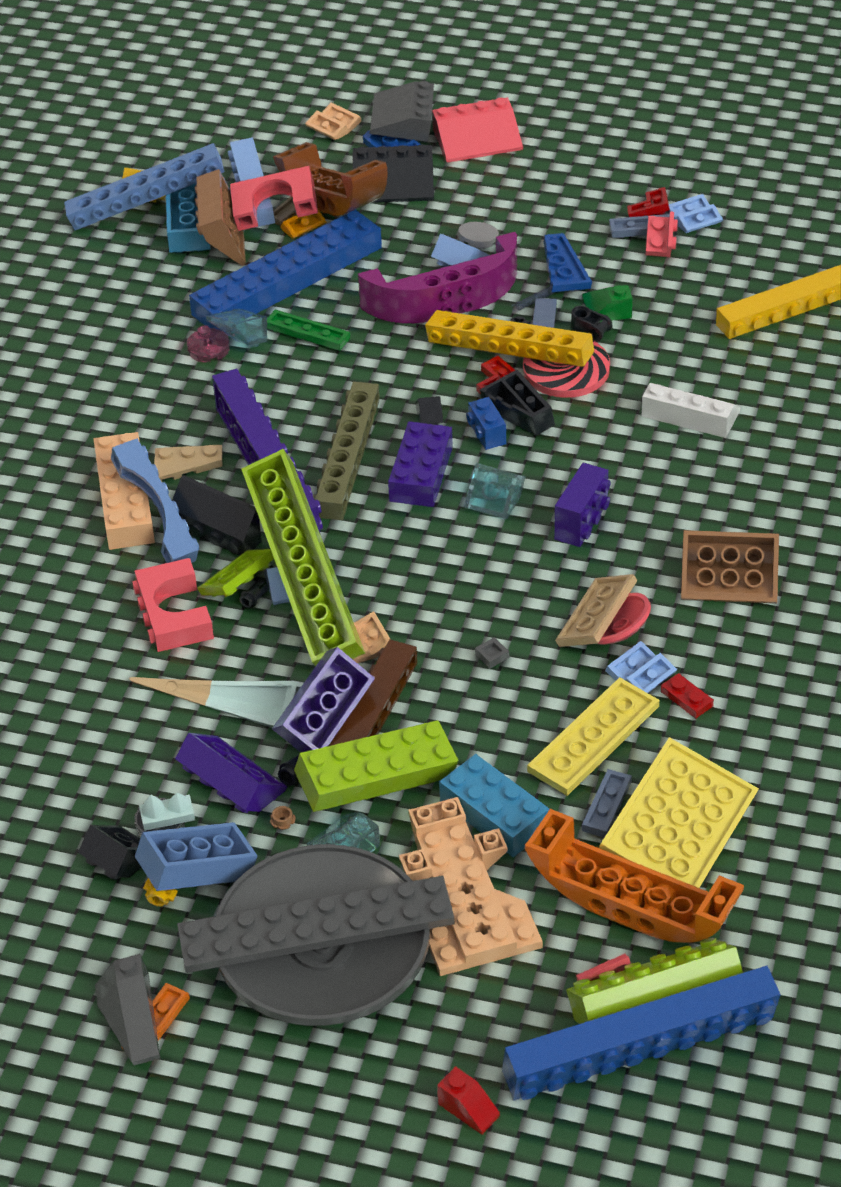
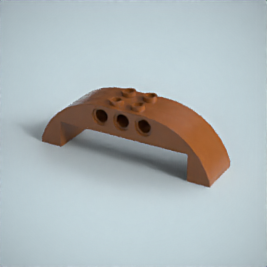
[273,142,387,216]

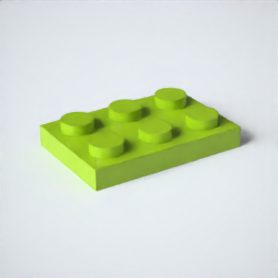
[197,549,274,597]

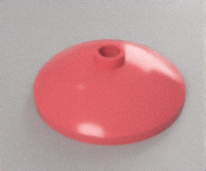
[598,593,651,645]

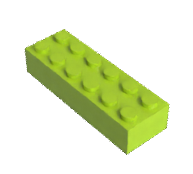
[294,720,459,812]
[566,938,743,1024]

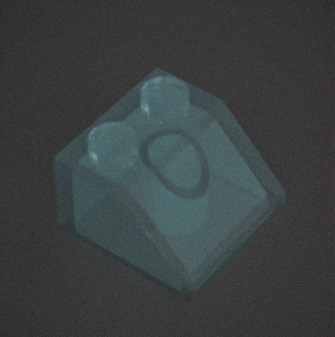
[464,463,526,519]

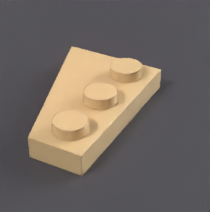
[154,445,223,482]

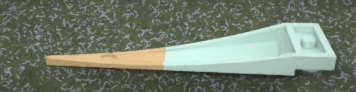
[129,677,304,728]

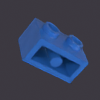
[466,397,506,450]

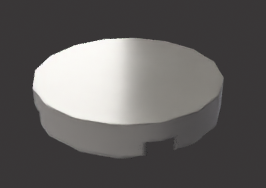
[458,222,499,248]

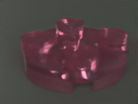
[187,326,230,362]

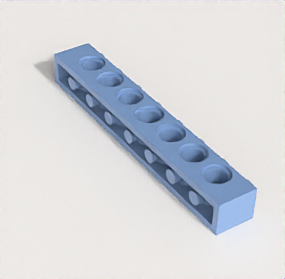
[65,143,224,230]

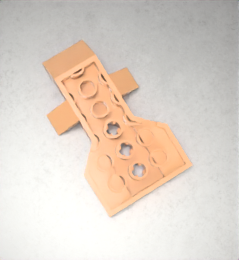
[399,797,543,976]

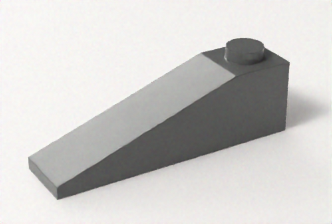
[95,954,160,1066]

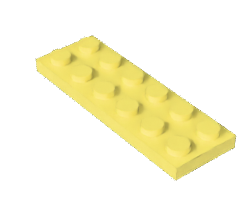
[527,677,660,796]

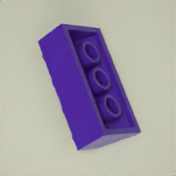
[175,733,287,813]

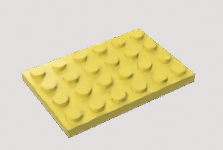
[599,737,759,888]

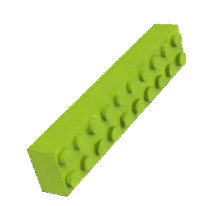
[242,449,365,666]

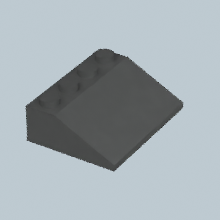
[370,81,434,142]

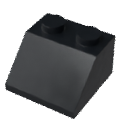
[78,825,141,880]

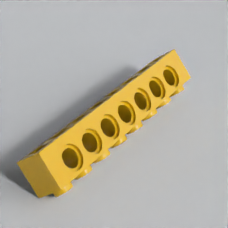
[425,310,594,367]

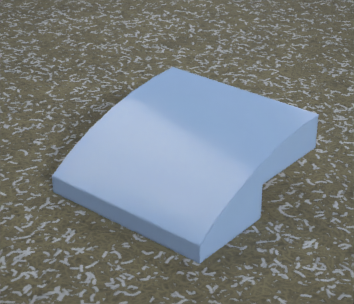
[667,194,723,233]
[605,641,677,693]

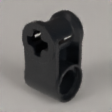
[571,306,613,342]

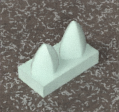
[139,793,195,831]

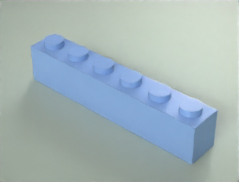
[228,137,275,228]

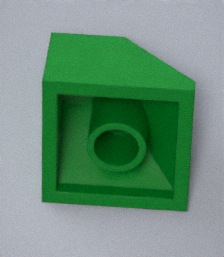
[582,285,633,322]

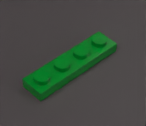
[265,309,350,351]

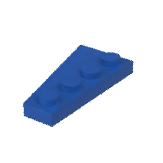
[543,233,592,292]

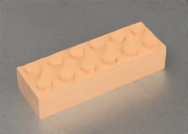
[93,432,155,550]

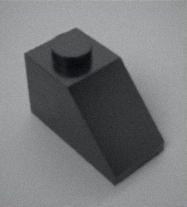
[415,396,443,425]

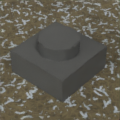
[475,637,509,668]

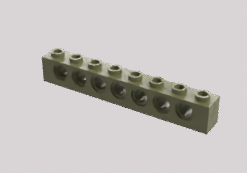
[313,381,380,520]

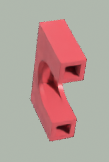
[230,166,318,231]
[132,558,214,652]

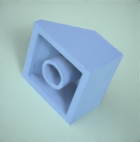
[431,233,489,267]

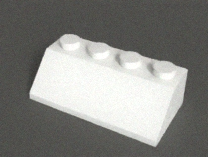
[642,383,741,438]

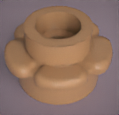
[270,806,296,830]

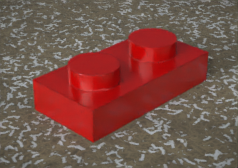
[661,673,714,719]

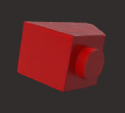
[437,1066,500,1135]

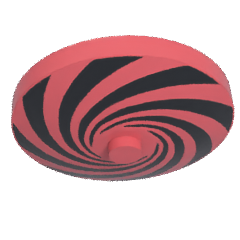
[523,341,610,398]

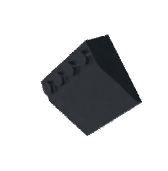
[353,145,434,203]

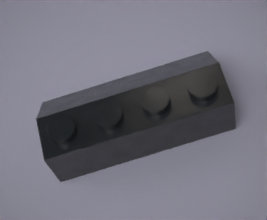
[172,475,262,555]

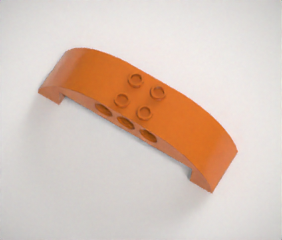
[525,809,744,943]

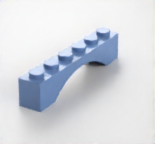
[111,438,199,563]

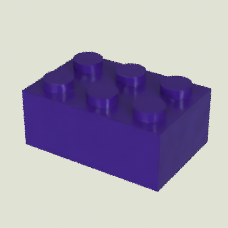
[554,462,611,547]

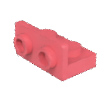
[645,211,678,257]

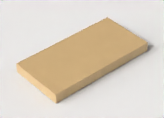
[555,574,637,647]

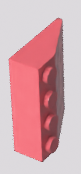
[432,97,523,163]

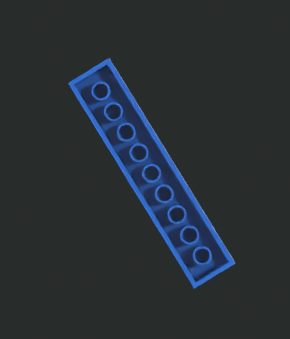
[189,209,382,335]
[502,966,781,1100]

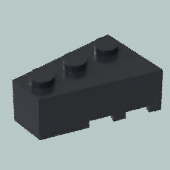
[480,370,555,436]

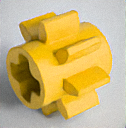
[143,878,178,906]

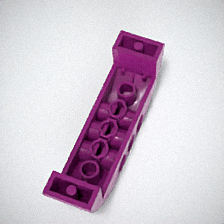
[358,232,517,324]

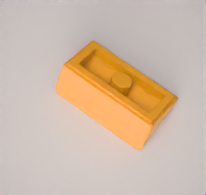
[280,208,327,239]

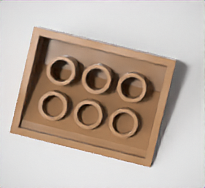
[195,169,246,266]
[681,530,779,604]

